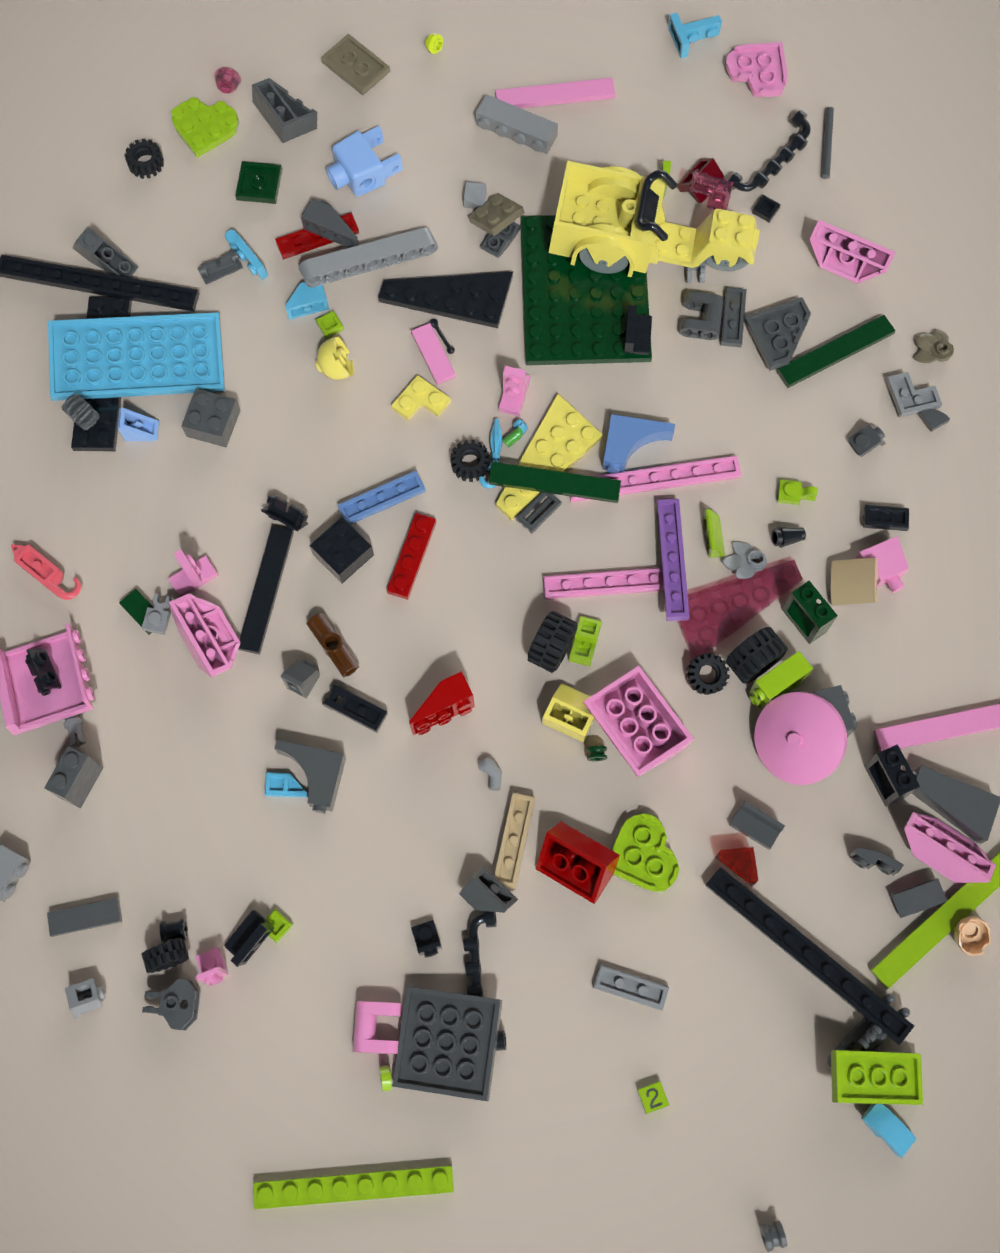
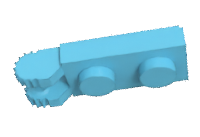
[225,229,268,280]

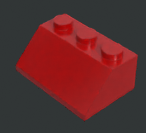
[536,821,620,904]

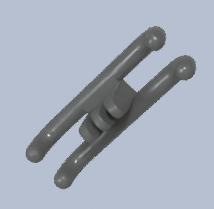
[826,993,910,1067]

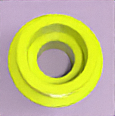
[425,33,443,54]

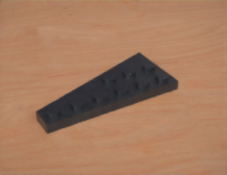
[378,271,513,328]

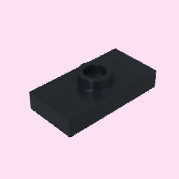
[863,505,909,531]

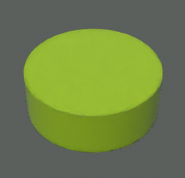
[379,1065,392,1092]

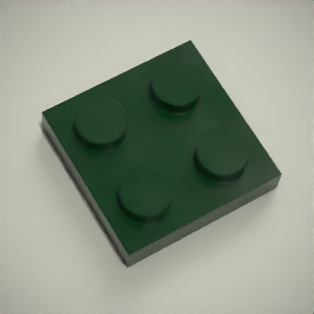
[235,161,282,204]

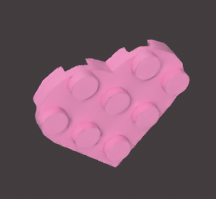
[725,42,787,97]

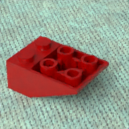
[409,671,475,736]

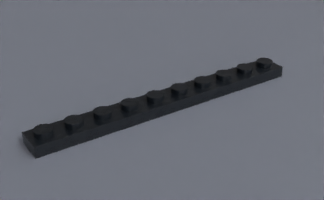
[0,255,200,312]
[705,867,914,1045]

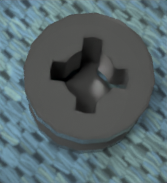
[760,1221,787,1252]

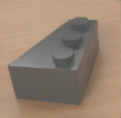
[252,78,317,143]

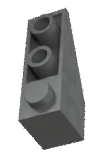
[73,226,138,278]

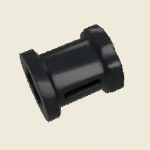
[159,918,188,943]

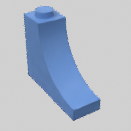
[602,414,675,473]

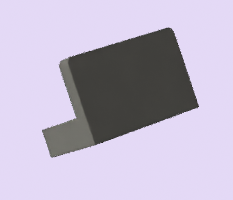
[729,801,785,850]

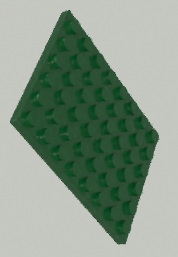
[521,215,652,365]

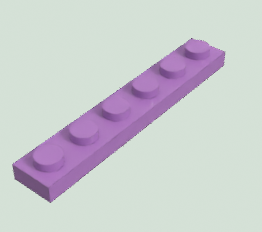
[657,499,690,621]

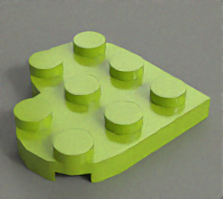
[171,97,239,158]
[612,813,680,892]

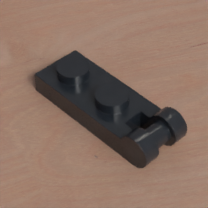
[322,684,388,733]

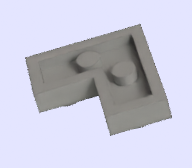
[886,372,942,417]

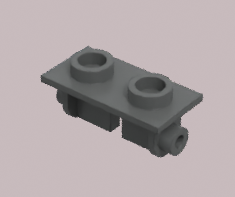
[197,251,243,285]

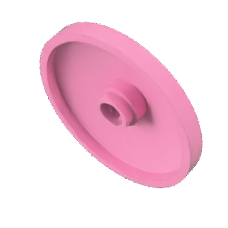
[754,691,847,785]

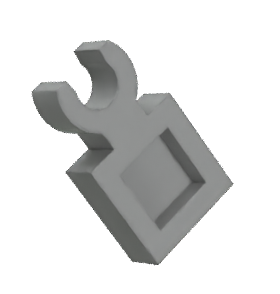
[142,594,172,635]

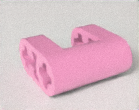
[353,1001,402,1054]

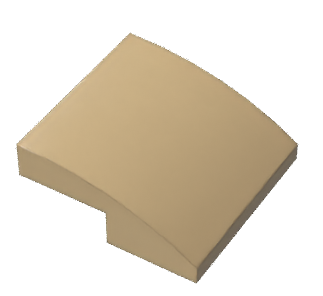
[831,557,879,606]

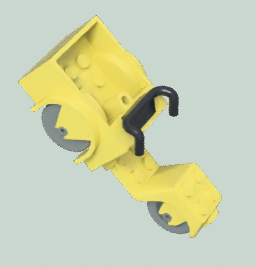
[549,161,760,277]

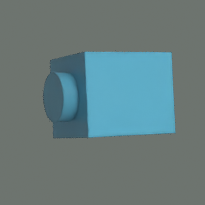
[285,282,329,320]

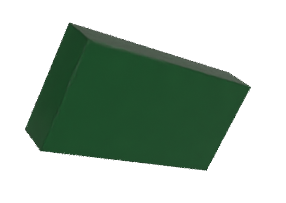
[119,589,154,635]

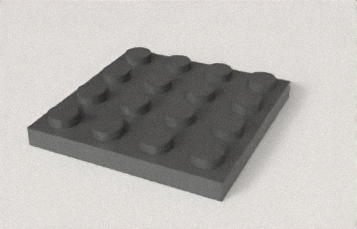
[392,986,502,1101]

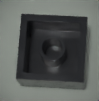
[309,517,374,584]

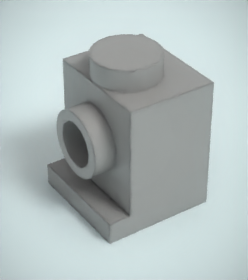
[65,978,105,1019]

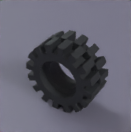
[125,139,164,179]
[451,440,490,482]
[686,653,730,695]
[141,939,189,973]

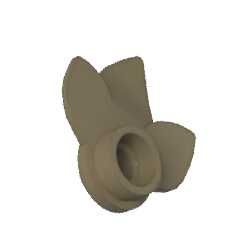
[913,329,954,364]

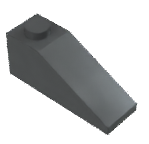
[301,198,359,248]

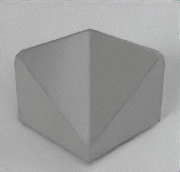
[464,182,486,209]

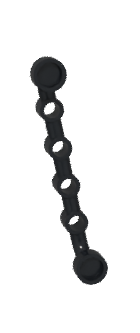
[726,110,811,192]
[463,911,507,1051]

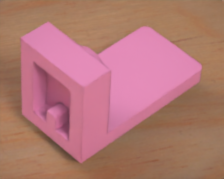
[195,947,229,986]

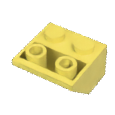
[542,683,595,743]

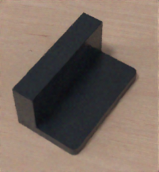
[624,305,652,355]
[224,910,275,967]

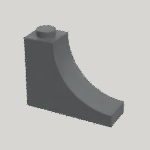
[274,740,346,814]

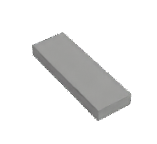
[593,964,669,1011]

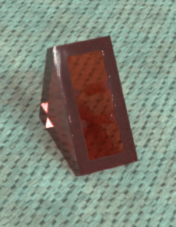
[715,847,758,887]

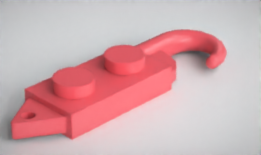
[11,544,81,600]

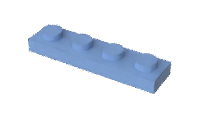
[337,471,426,525]

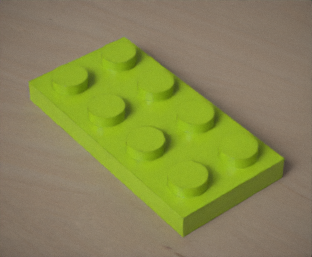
[831,1050,923,1105]

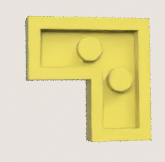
[391,375,451,421]

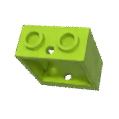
[749,651,813,710]

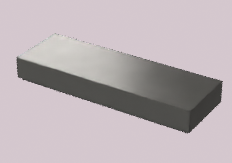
[720,287,747,348]
[47,898,122,937]

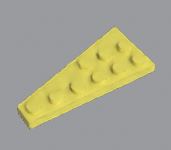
[496,394,603,521]

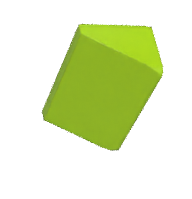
[703,509,725,558]

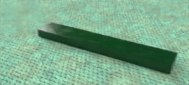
[777,315,896,388]
[489,462,621,503]

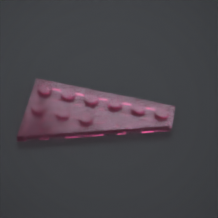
[677,560,803,659]

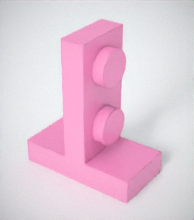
[499,366,530,416]
[168,549,218,597]

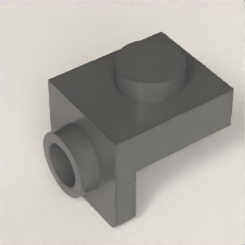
[848,424,886,457]

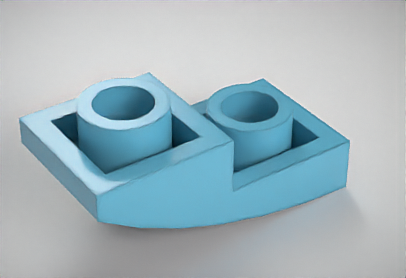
[861,1104,917,1157]

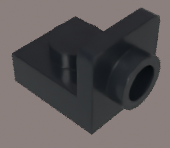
[411,920,442,958]

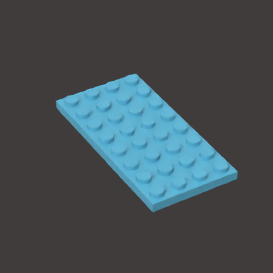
[48,312,225,401]

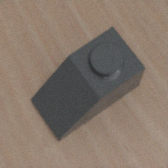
[280,660,320,699]
[459,867,518,913]

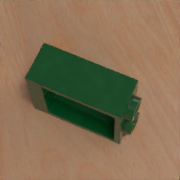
[782,581,838,644]

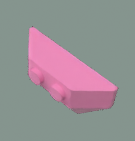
[810,220,896,283]
[169,594,241,677]
[904,812,996,883]

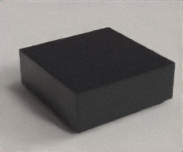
[752,195,781,223]

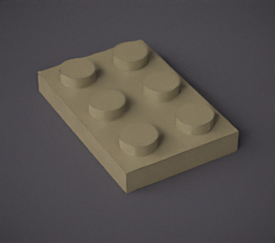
[321,34,390,95]

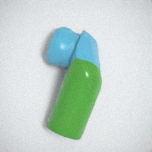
[502,419,528,448]

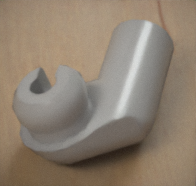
[478,758,502,791]

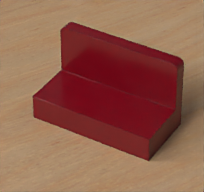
[677,158,724,204]

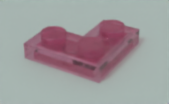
[690,172,734,210]

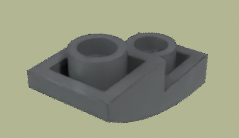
[481,222,521,258]
[848,848,904,876]
[892,878,947,918]

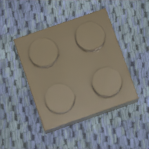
[468,193,525,236]

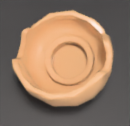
[954,916,991,956]

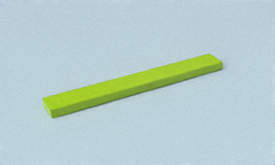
[870,852,1000,989]

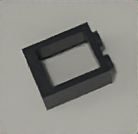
[864,744,920,807]

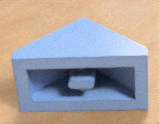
[118,407,159,441]

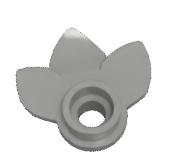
[722,542,767,579]

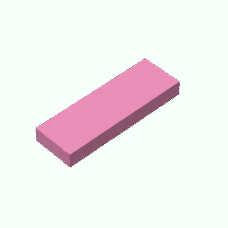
[411,323,456,385]

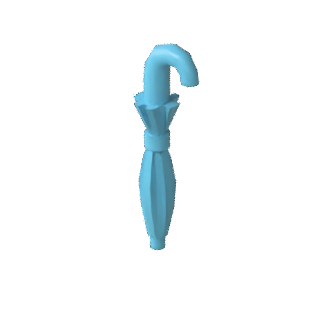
[479,419,503,489]

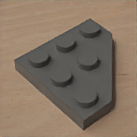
[744,297,811,371]

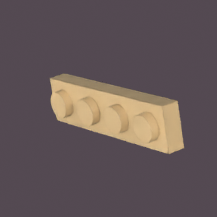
[494,793,535,890]

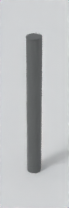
[822,107,834,179]

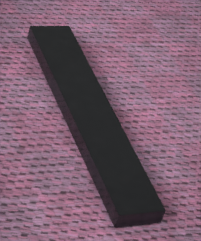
[238,526,294,655]

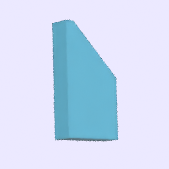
[265,772,308,798]

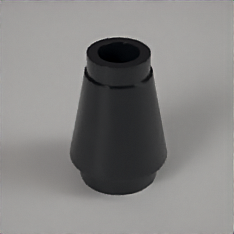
[771,526,806,548]

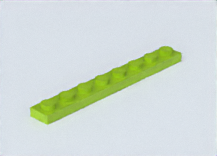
[253,1165,454,1209]

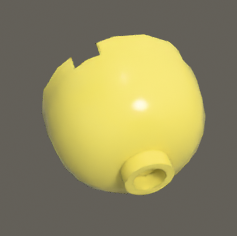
[315,337,355,380]

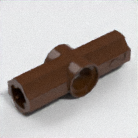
[306,613,359,678]

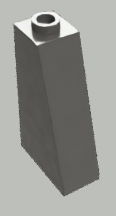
[912,765,1000,844]

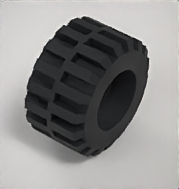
[527,611,577,673]
[726,627,788,684]

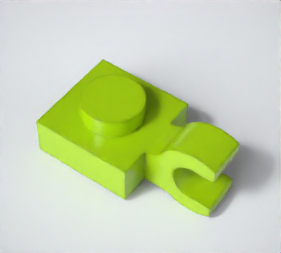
[778,479,818,505]

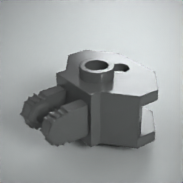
[142,979,200,1031]

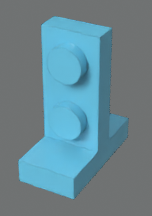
[668,13,722,58]

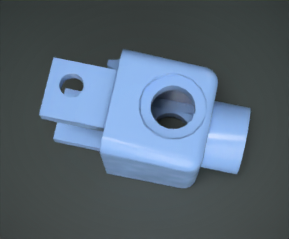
[326,126,403,197]

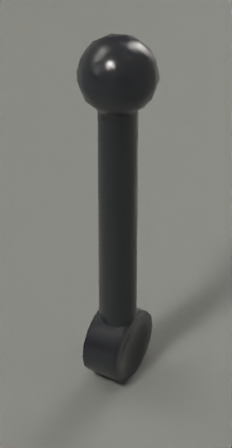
[430,319,455,354]

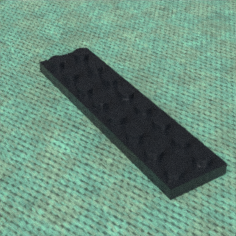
[71,297,132,452]

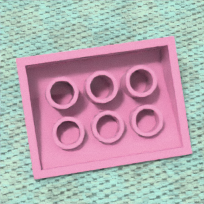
[583,666,694,777]

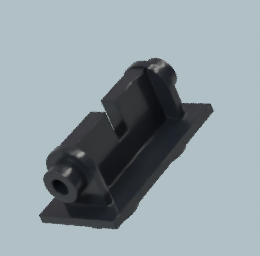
[261,495,308,531]
[25,649,62,696]

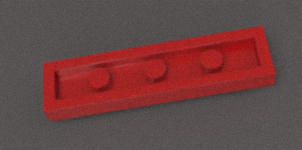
[275,212,359,260]
[387,513,437,600]

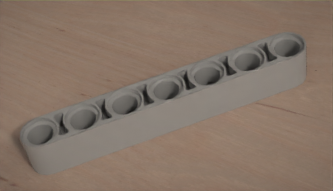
[299,227,438,288]

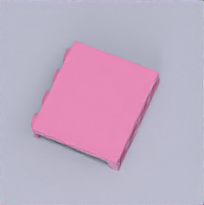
[0,623,95,736]

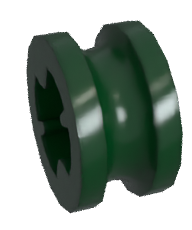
[586,746,607,761]

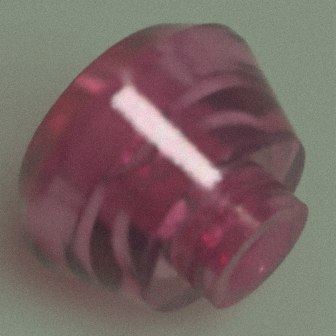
[214,67,241,94]

